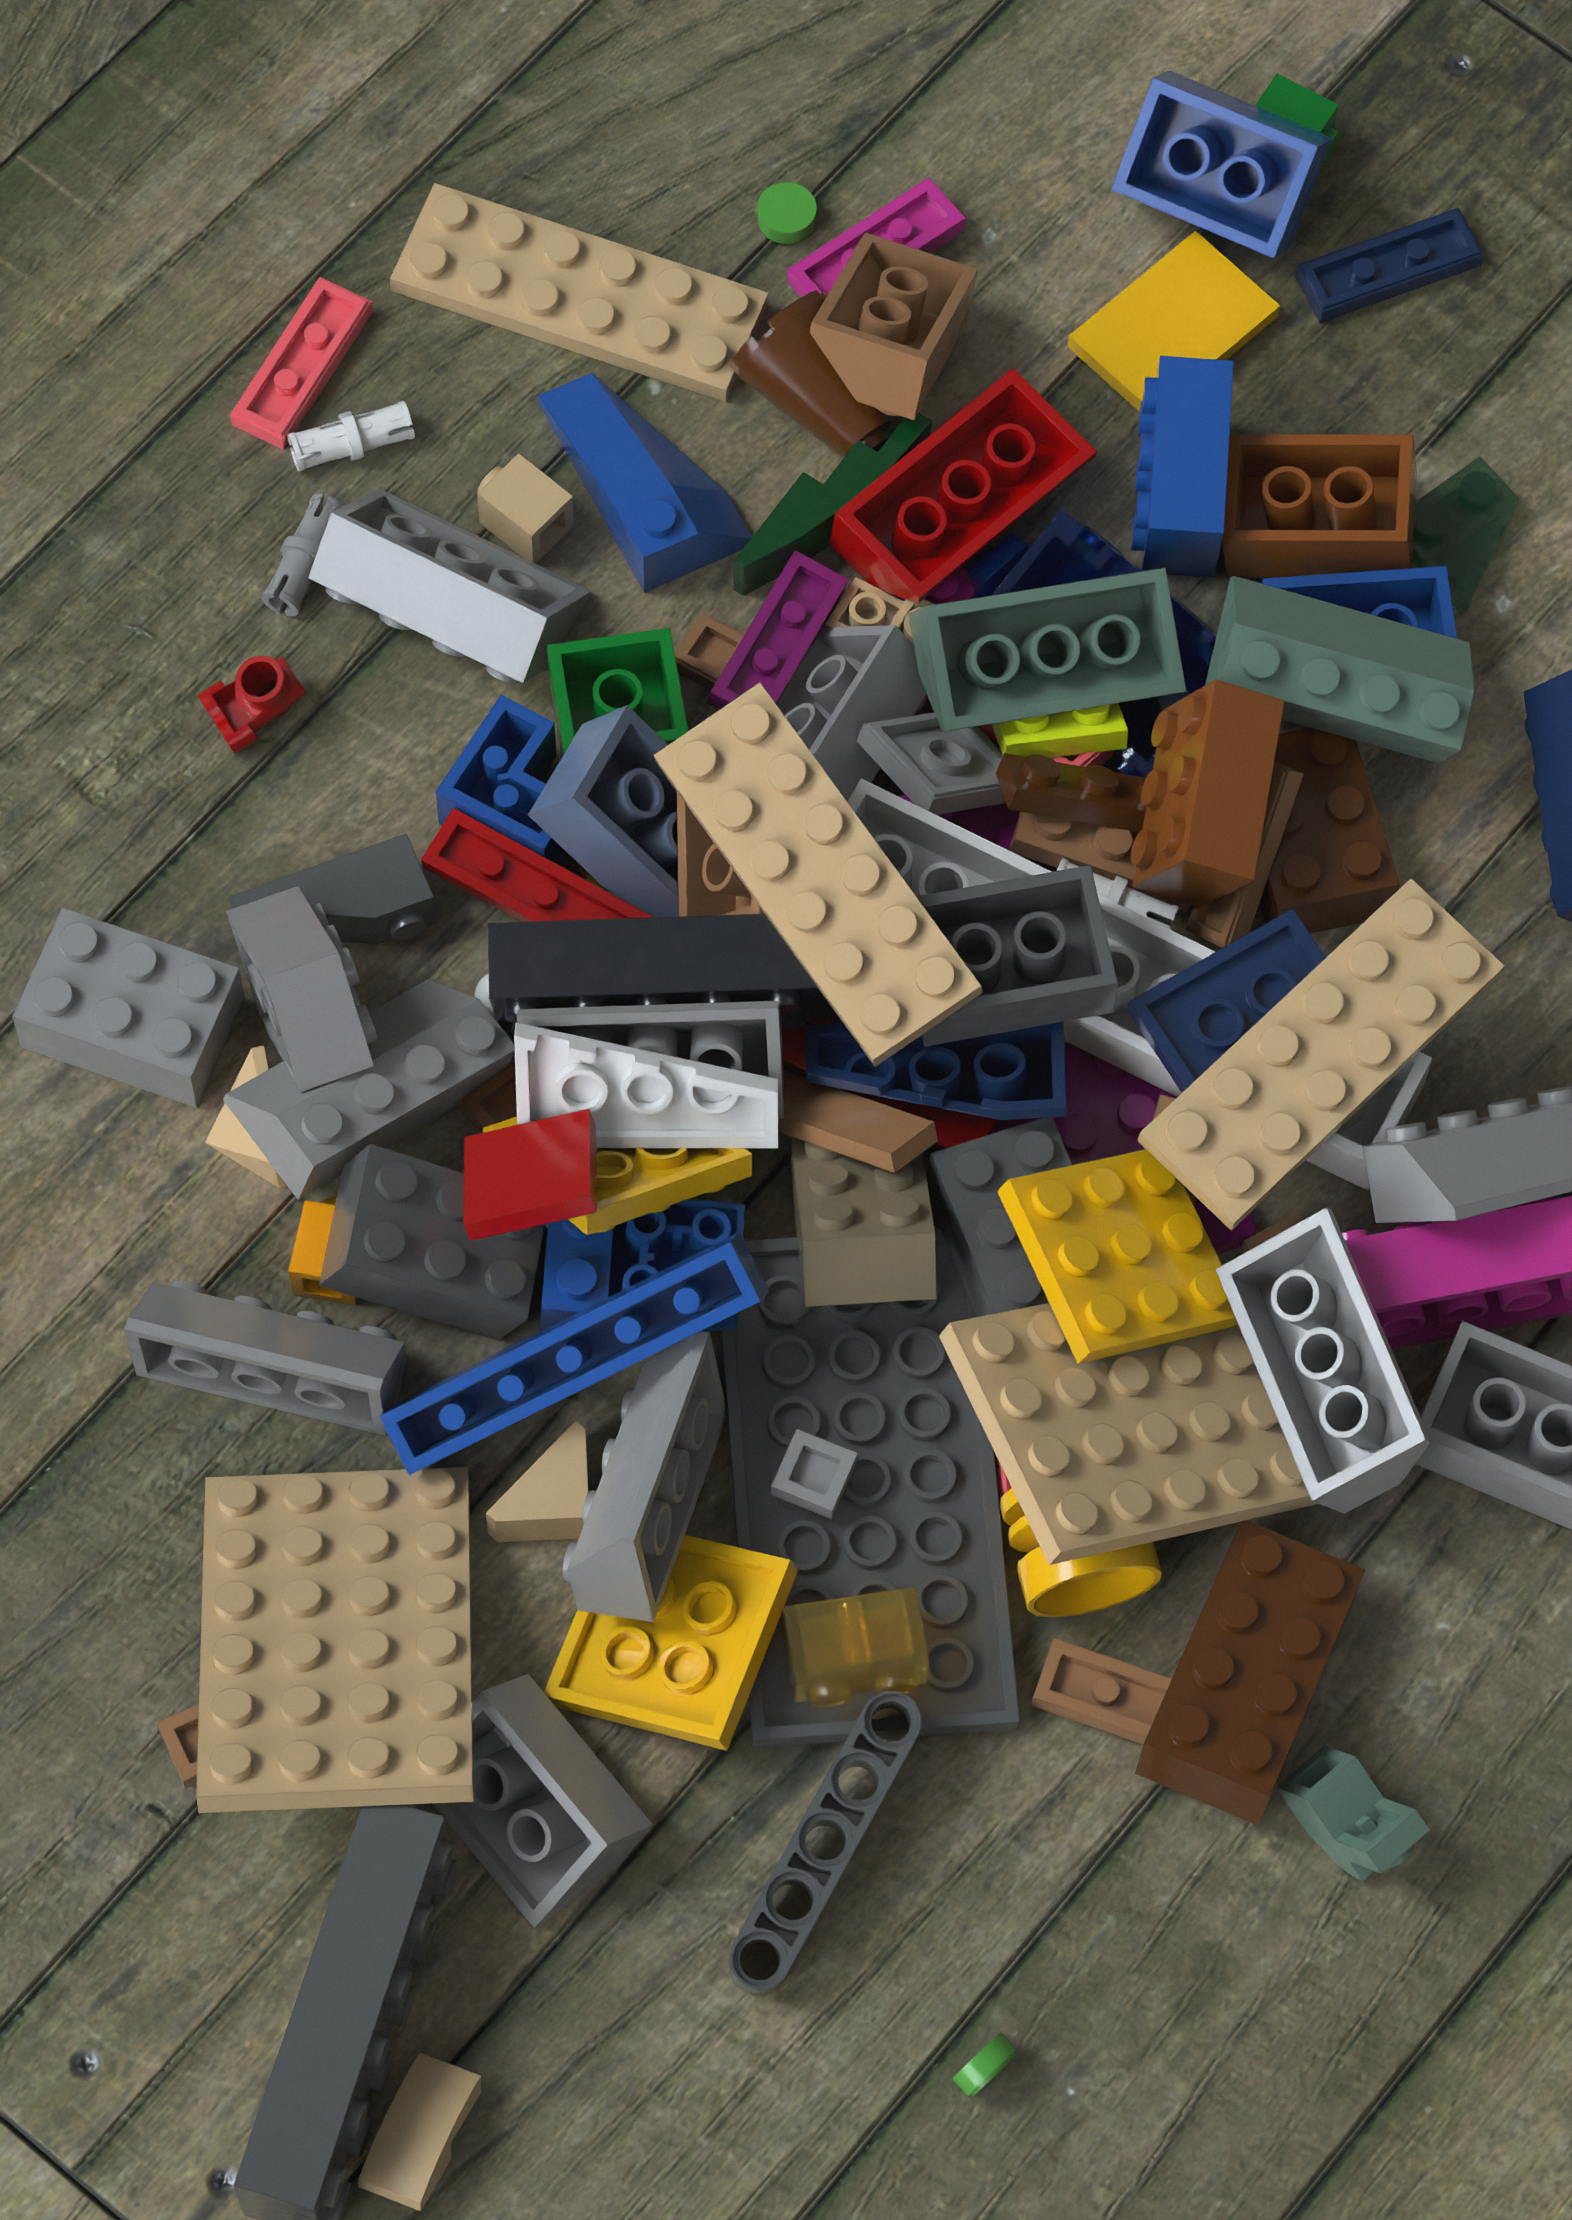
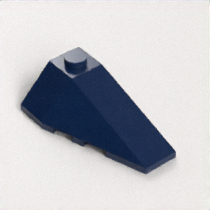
[806,1022,1069,1120]

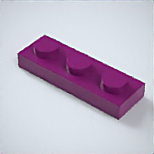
[707,550,849,709]

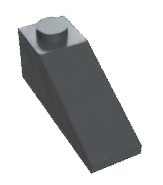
[229,833,436,945]

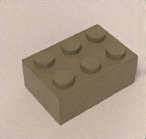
[790,1136,936,1307]

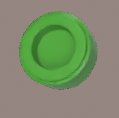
[757,182,817,244]
[952,2032,1018,2097]

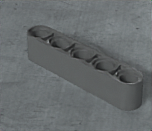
[728,1690,922,1996]

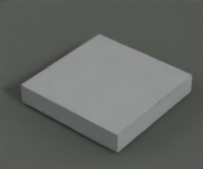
[857,712,1006,815]

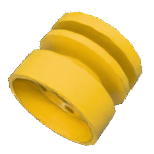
[1000,1488,1162,1618]

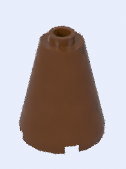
[730,290,892,458]

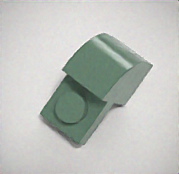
[1276,1745,1430,1881]

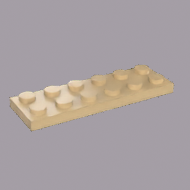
[390,183,768,402]
[654,683,983,1067]
[1138,879,1505,1231]

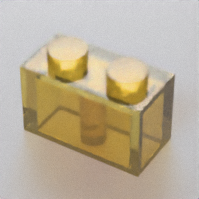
[783,1587,929,1707]

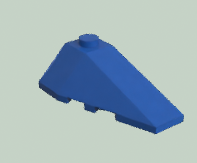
[538,373,752,593]

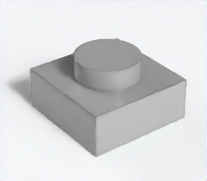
[771,1429,858,1519]

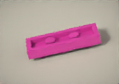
[787,177,966,297]

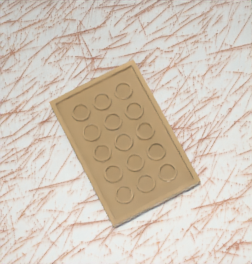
[939,1303,1318,1565]
[196,1467,474,1813]

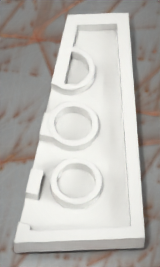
[514,1023,778,1148]

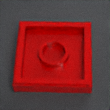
[463,1109,597,1241]

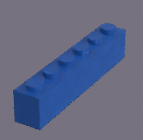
[379,1233,769,1475]

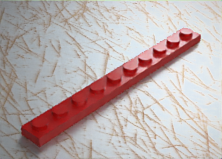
[421,808,1000,1151]

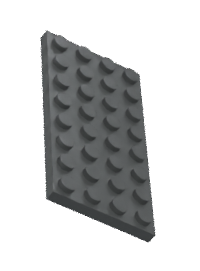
[721,1228,1019,1748]

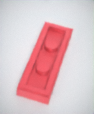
[230,277,373,450]

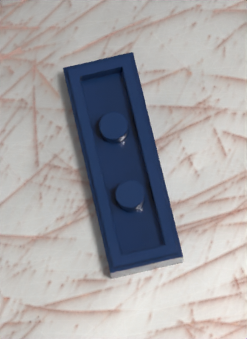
[1295,207,1484,323]

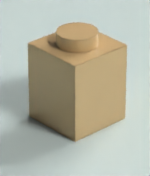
[477,453,574,564]

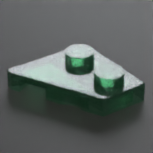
[1412,457,1520,615]

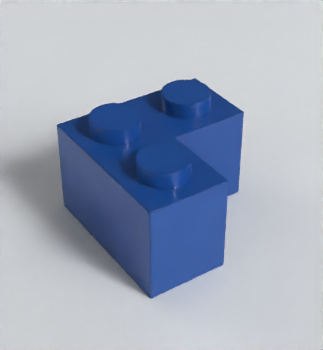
[436,695,566,864]

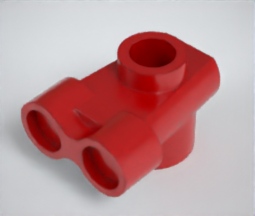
[198,656,307,755]

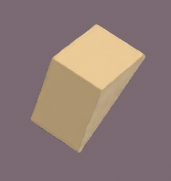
[486,1421,588,1543]

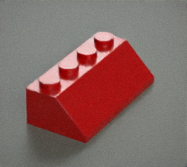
[829,368,1097,603]

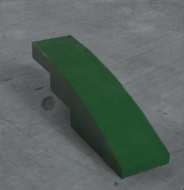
[734,412,932,596]

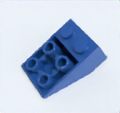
[539,1199,745,1332]

